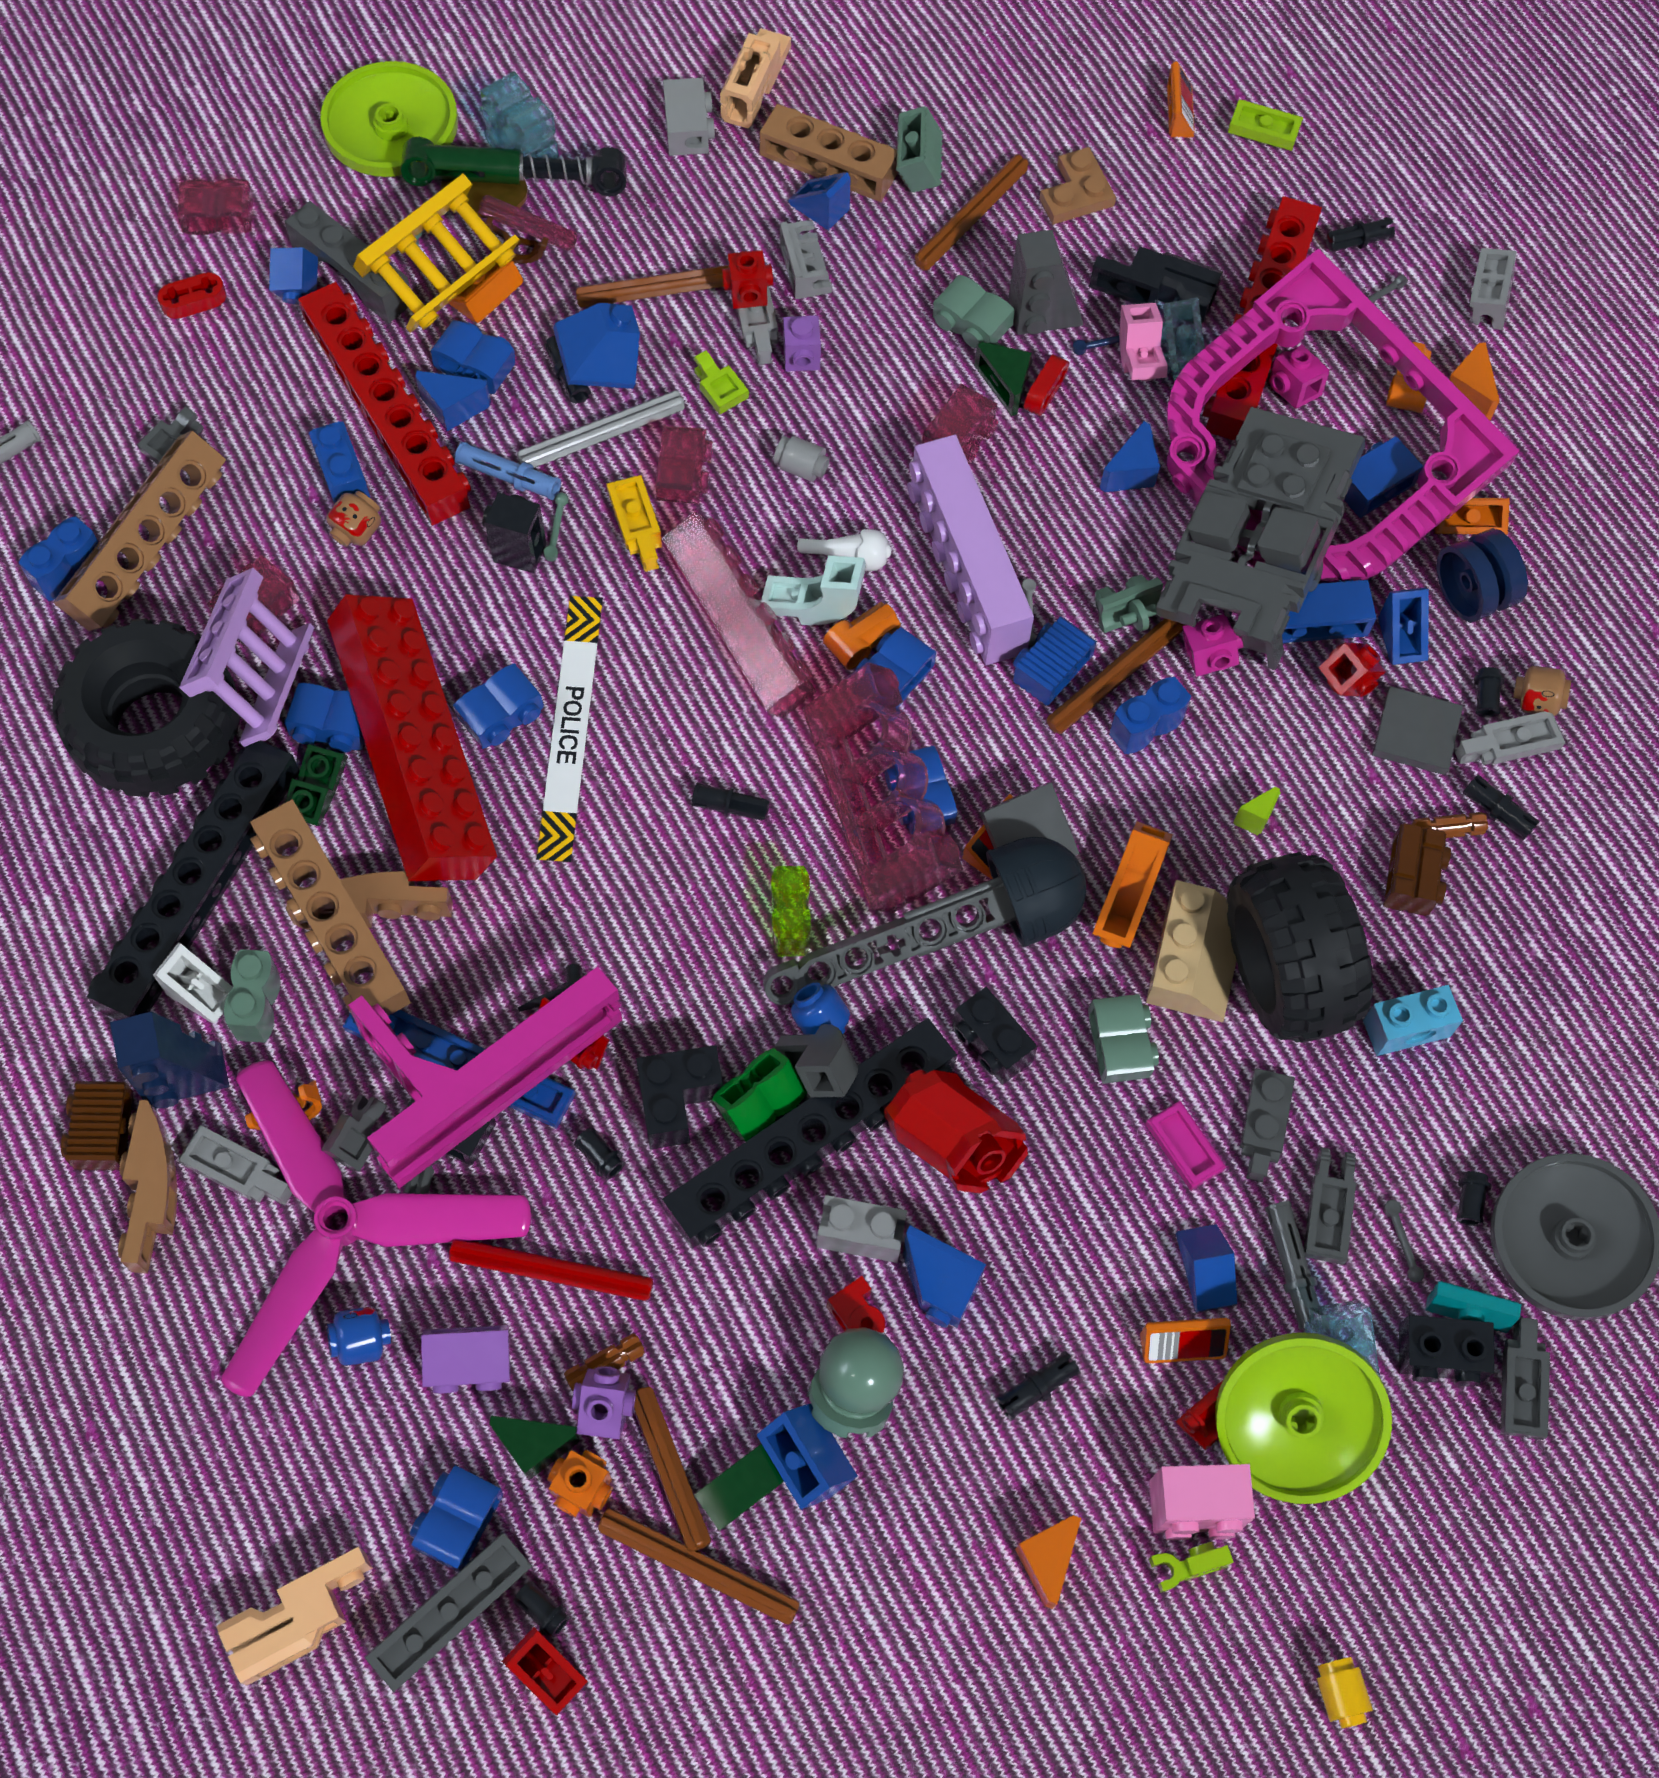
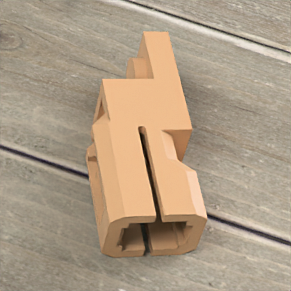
[720,28,791,129]
[216,1547,373,1686]

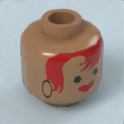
[326,491,381,547]
[1513,666,1571,716]

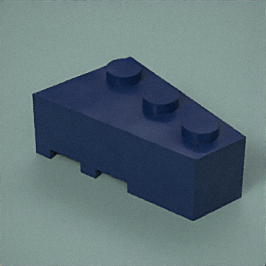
[110,1012,230,1109]

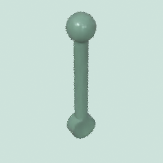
[544,492,569,561]

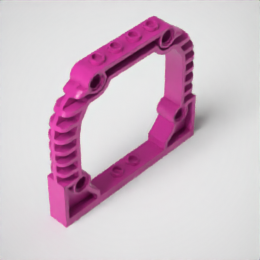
[1166,248,1520,583]

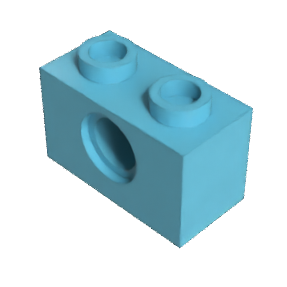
[1363,985,1463,1056]

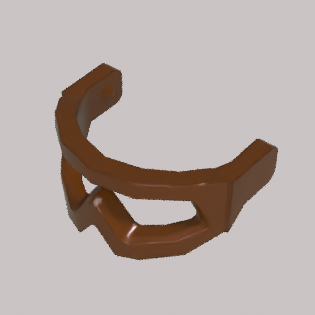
[485,216,549,264]

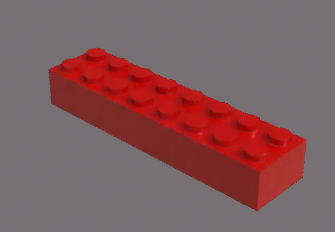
[327,594,497,881]

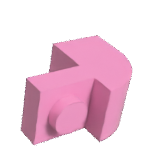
[1119,303,1168,381]

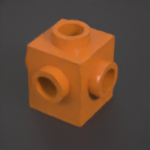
[547,1450,613,1518]

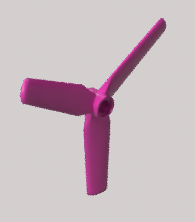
[221,1060,531,1397]

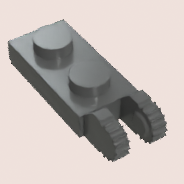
[1304,1147,1356,1265]

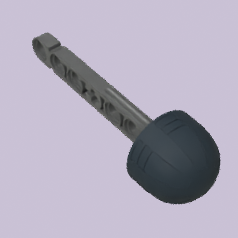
[763,837,1086,1005]

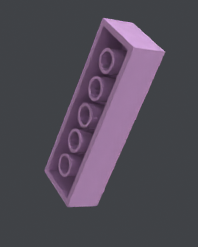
[907,434,1034,666]

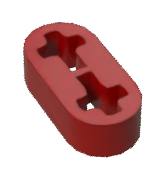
[157,272,226,319]
[1023,354,1070,416]

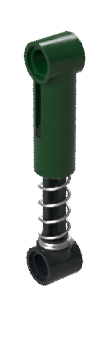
[401,137,627,196]

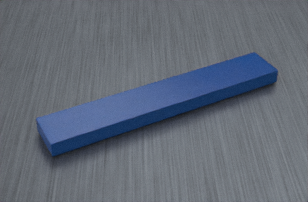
[343,1010,576,1129]

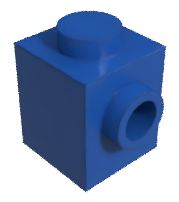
[269,247,318,304]

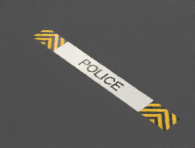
[536,596,603,862]

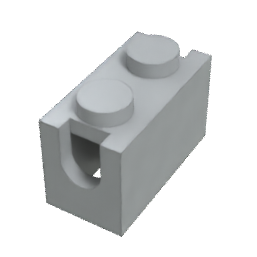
[663,78,715,156]
[817,1195,907,1263]

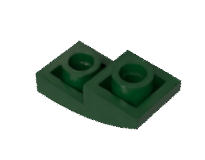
[285,744,348,826]
[694,1444,784,1531]

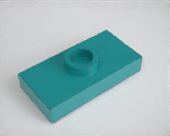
[1425,1281,1522,1333]

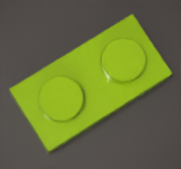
[1228,99,1303,151]

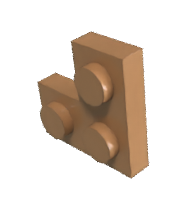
[1039,147,1116,225]

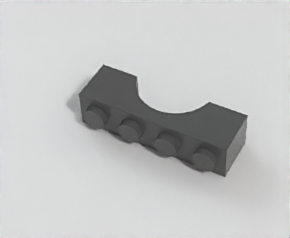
[284,201,410,324]

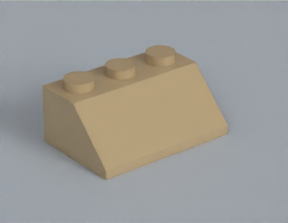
[1146,880,1236,1022]

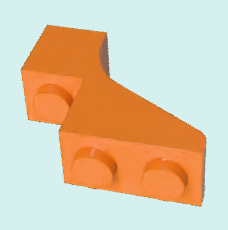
[1092,821,1173,948]

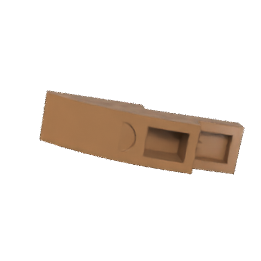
[286,871,453,930]
[118,1100,177,1274]

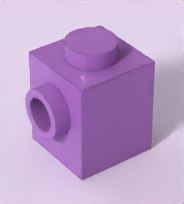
[783,315,821,372]

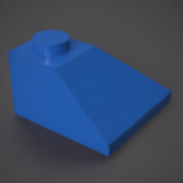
[553,303,640,389]
[902,1225,986,1328]

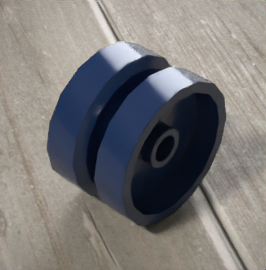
[1436,528,1528,623]

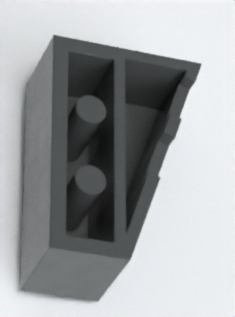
[1008,230,1084,335]

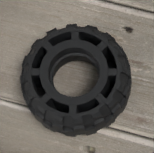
[52,618,240,797]
[1226,852,1373,1043]

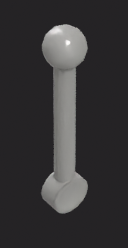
[1021,578,1037,647]

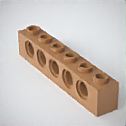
[53,430,226,631]
[250,799,411,1017]

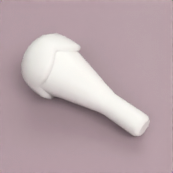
[797,529,891,571]

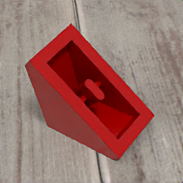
[502,1627,588,1716]

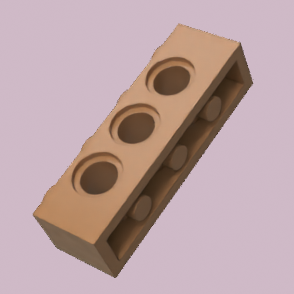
[759,104,898,202]

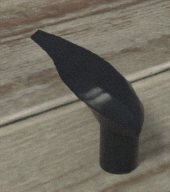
[518,964,582,1012]

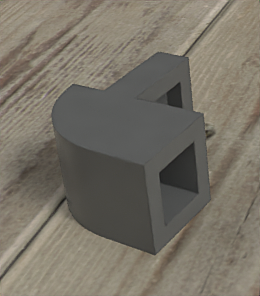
[775,1024,858,1097]

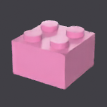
[1149,1464,1255,1541]

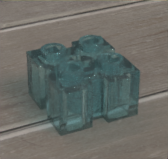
[480,71,559,180]

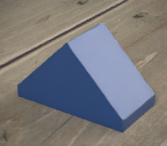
[788,172,851,230]
[415,370,491,431]
[1099,421,1160,492]
[1378,587,1429,665]
[1176,1224,1237,1313]

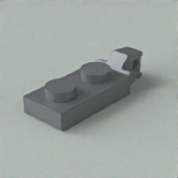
[1239,1068,1295,1182]
[1501,1317,1550,1440]

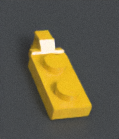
[606,475,662,572]

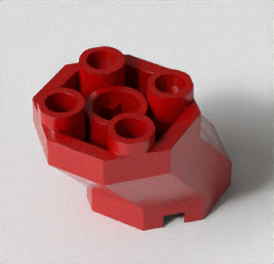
[884,1070,1028,1194]

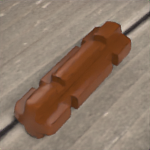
[1411,812,1488,838]
[564,1334,645,1392]

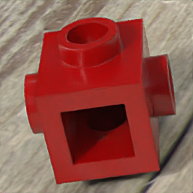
[722,250,773,309]
[1318,642,1386,697]

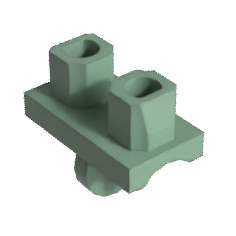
[1095,574,1163,633]

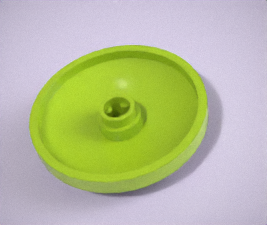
[320,61,458,177]
[1215,1332,1392,1504]

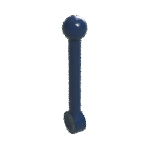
[1073,336,1119,355]

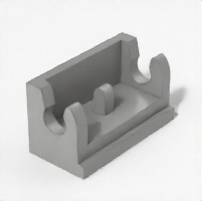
[780,221,832,300]
[1470,248,1517,330]

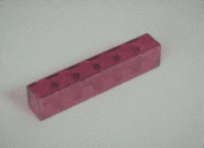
[662,512,817,719]

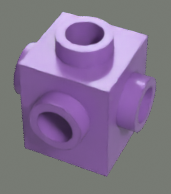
[572,1366,636,1439]

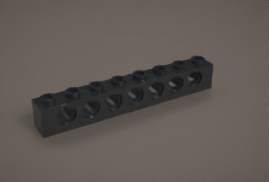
[87,740,300,1020]
[662,1018,957,1249]

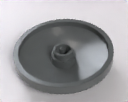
[1490,1153,1659,1320]

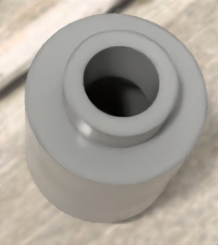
[773,436,830,482]

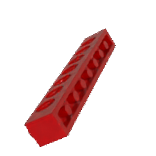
[1202,196,1322,441]
[298,282,472,526]

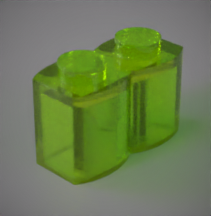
[771,866,811,957]

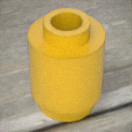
[1317,1657,1373,1729]

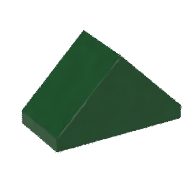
[974,342,1032,417]
[489,1416,580,1480]

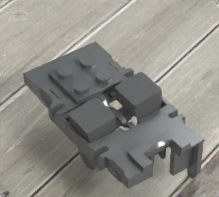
[1156,407,1365,670]

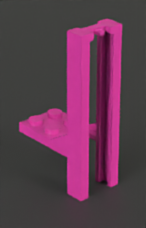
[348,966,622,1189]

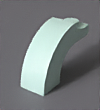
[759,555,866,625]

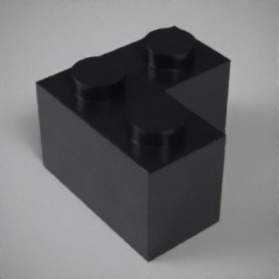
[636,1045,723,1150]

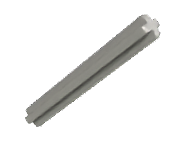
[517,390,685,468]

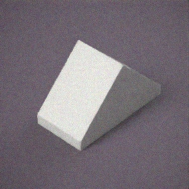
[153,943,233,1024]

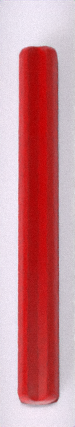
[449,1240,653,1301]

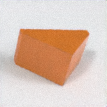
[1449,342,1500,421]
[1015,1515,1081,1609]

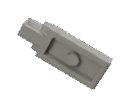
[737,286,778,365]
[1454,711,1565,765]
[178,1125,292,1205]

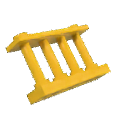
[353,173,520,333]

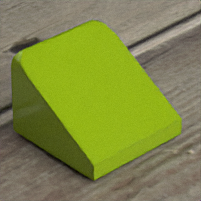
[1233,787,1281,836]

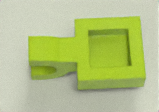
[694,350,749,415]
[1149,1542,1234,1593]

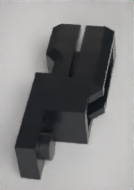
[1089,246,1223,323]

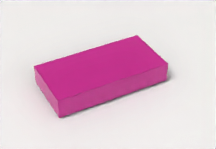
[1145,1101,1226,1191]

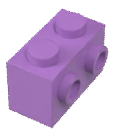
[421,1325,510,1393]

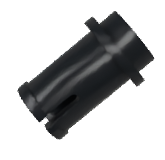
[1474,667,1505,717]
[574,1127,625,1180]
[1456,1171,1492,1226]
[513,1580,570,1638]

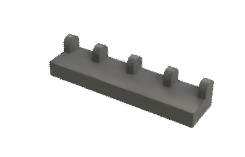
[365,1532,532,1692]

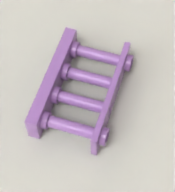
[179,568,315,747]

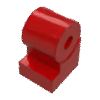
[826,1276,885,1333]

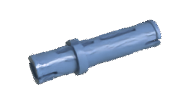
[454,442,561,500]

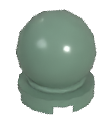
[807,1327,904,1438]

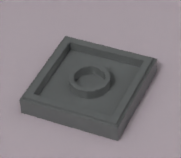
[1372,686,1463,776]
[979,782,1080,856]

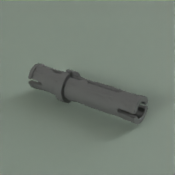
[1265,1201,1325,1330]

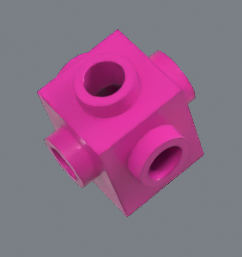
[1268,345,1330,409]
[1182,614,1243,677]

